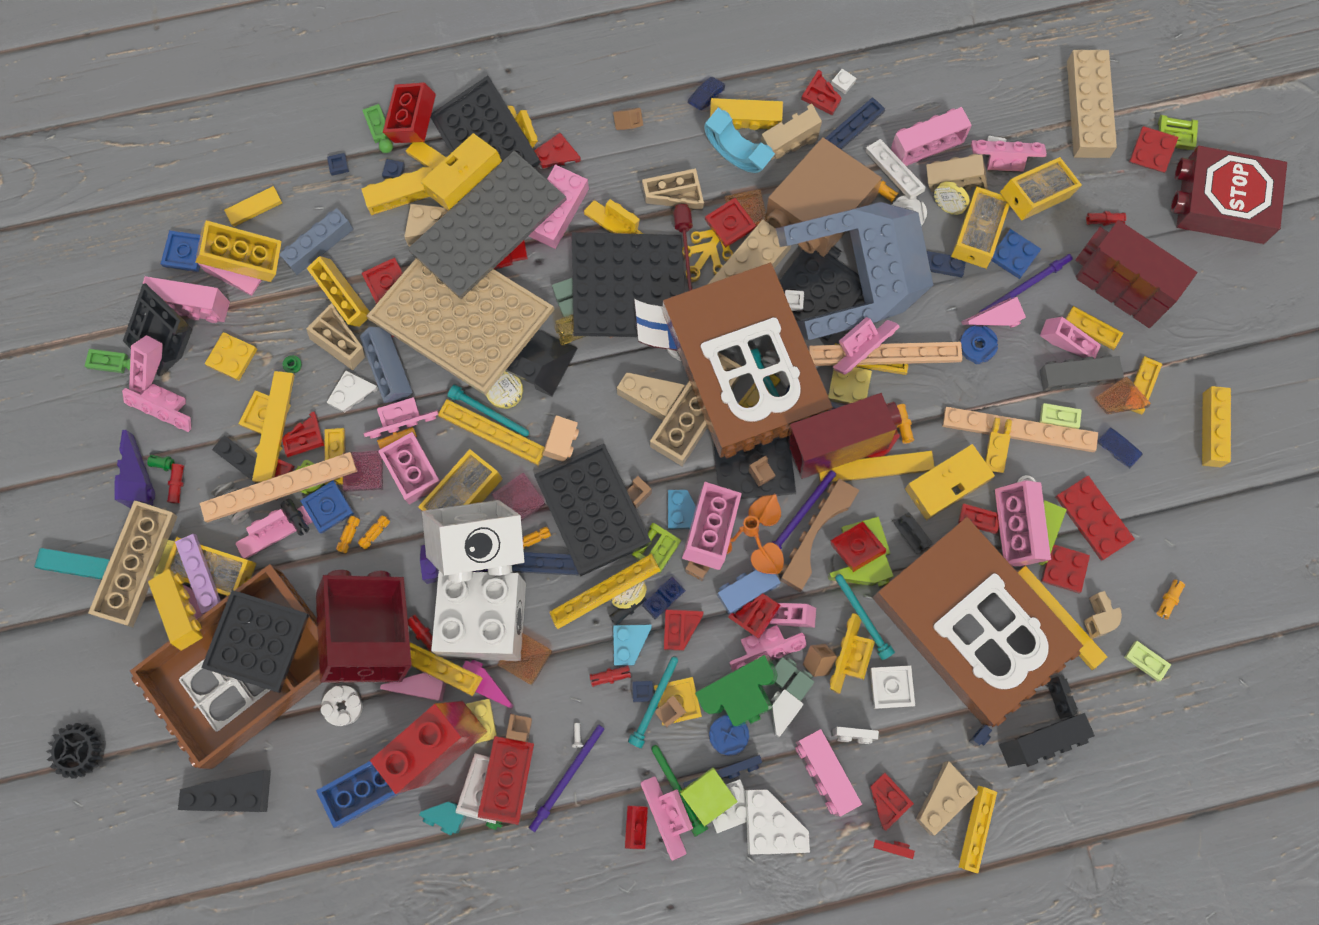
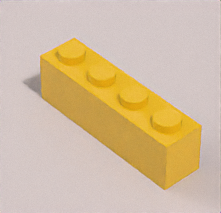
[710,98,783,130]
[361,166,432,215]
[307,256,370,327]
[1202,386,1231,468]
[148,569,203,651]

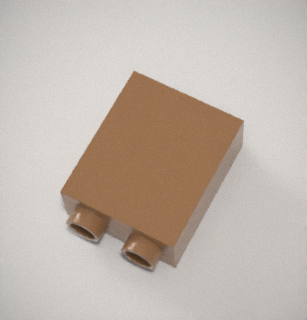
[766,137,882,257]

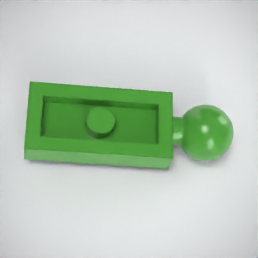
[362,104,393,153]
[85,349,130,373]

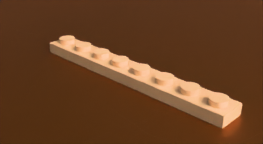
[809,342,962,366]
[942,407,1098,452]
[200,452,358,523]

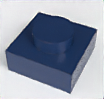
[327,153,349,176]
[382,159,405,179]
[632,681,653,703]
[969,725,992,747]

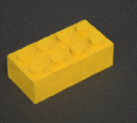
[195,220,282,282]

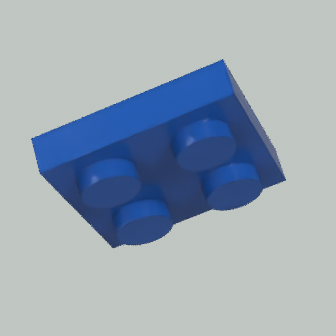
[991,229,1041,279]
[160,230,200,272]
[300,480,354,534]

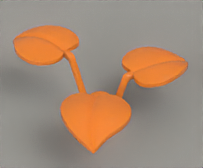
[726,493,784,574]

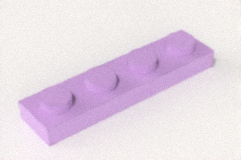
[175,534,221,614]

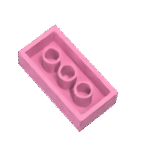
[890,107,972,166]
[529,165,589,249]
[143,276,230,323]
[995,480,1051,567]
[682,482,742,570]
[795,729,862,817]

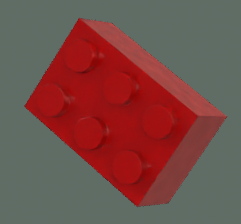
[383,82,436,143]

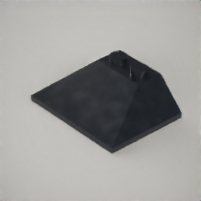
[123,283,193,376]
[506,330,578,397]

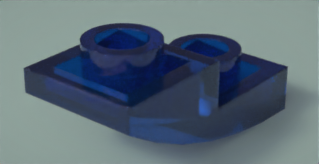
[688,77,725,111]
[1098,427,1143,469]
[642,577,686,620]

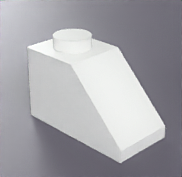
[771,689,804,737]

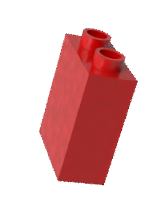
[370,701,487,794]

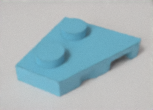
[613,625,652,666]

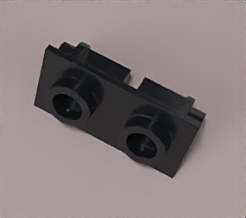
[894,512,932,554]
[1047,675,1078,719]

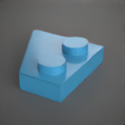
[668,490,696,529]

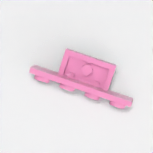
[971,140,1047,172]
[833,317,899,375]
[122,384,191,432]
[363,397,439,439]
[236,506,312,559]
[729,625,807,672]
[641,776,693,861]

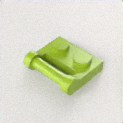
[1158,115,1198,150]
[631,523,681,573]

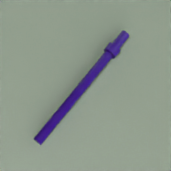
[979,254,1073,313]
[772,470,836,549]
[528,724,605,832]

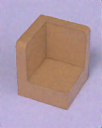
[613,108,643,130]
[749,456,776,487]
[627,476,652,509]
[685,561,710,581]
[803,644,837,677]
[655,696,686,728]
[506,714,532,742]

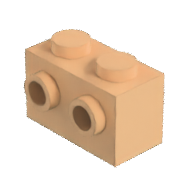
[542,415,579,462]

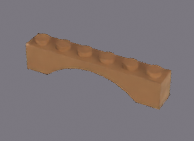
[779,479,859,592]

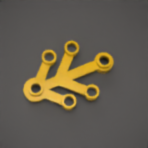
[682,229,733,282]

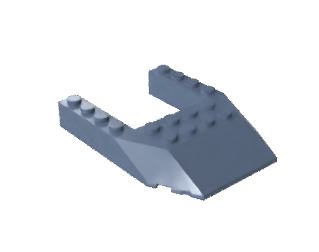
[776,202,933,340]

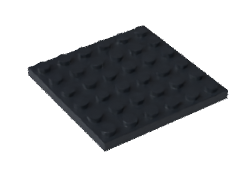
[571,232,685,337]

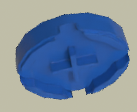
[709,715,749,756]

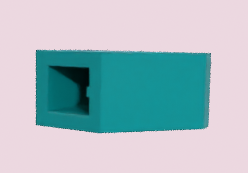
[419,801,467,835]

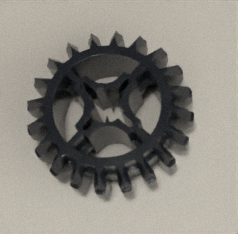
[46,723,105,779]

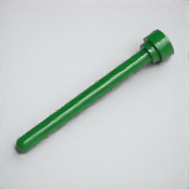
[651,745,709,837]

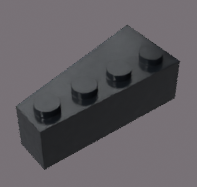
[999,713,1095,768]
[178,770,271,812]

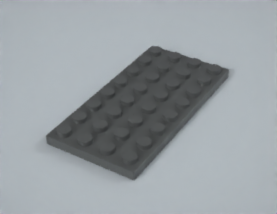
[408,151,567,299]

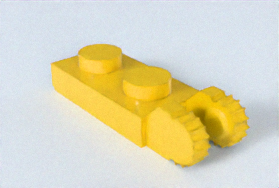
[985,417,1012,473]

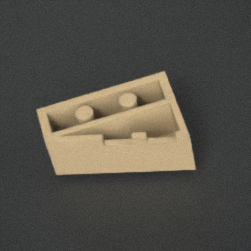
[761,104,822,160]
[926,154,988,192]
[642,168,704,210]
[404,204,448,247]
[306,303,365,370]
[617,372,685,421]
[915,761,978,836]

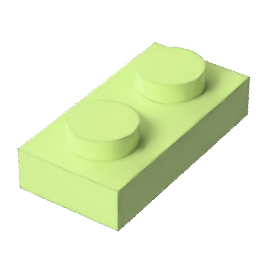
[1040,403,1082,429]
[1124,641,1171,682]

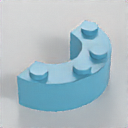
[704,107,775,173]

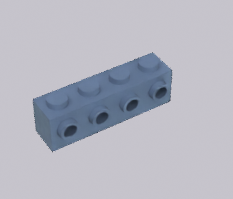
[279,208,353,275]
[359,327,412,403]

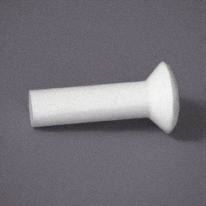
[572,723,584,748]

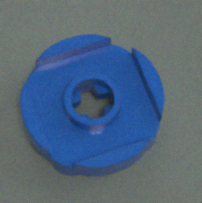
[960,326,998,364]

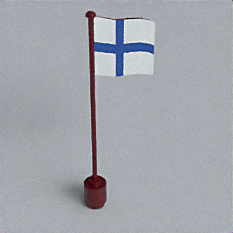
[634,204,693,351]

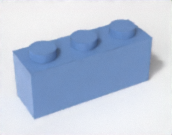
[717,568,781,615]

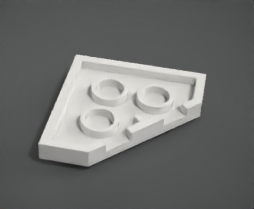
[745,790,810,854]

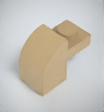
[1084,591,1122,639]

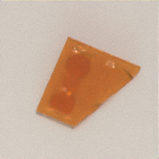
[1095,376,1151,414]

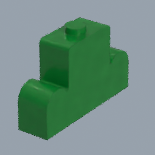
[695,655,778,726]

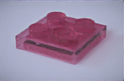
[343,451,383,492]
[492,473,546,521]

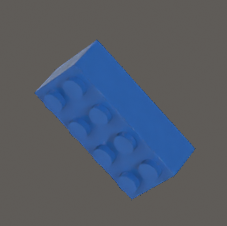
[316,761,403,828]

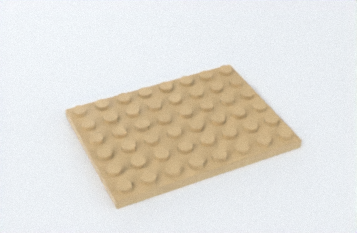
[367,259,554,395]

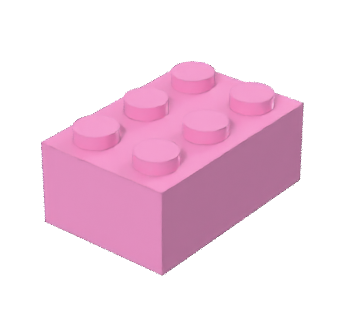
[378,432,441,505]

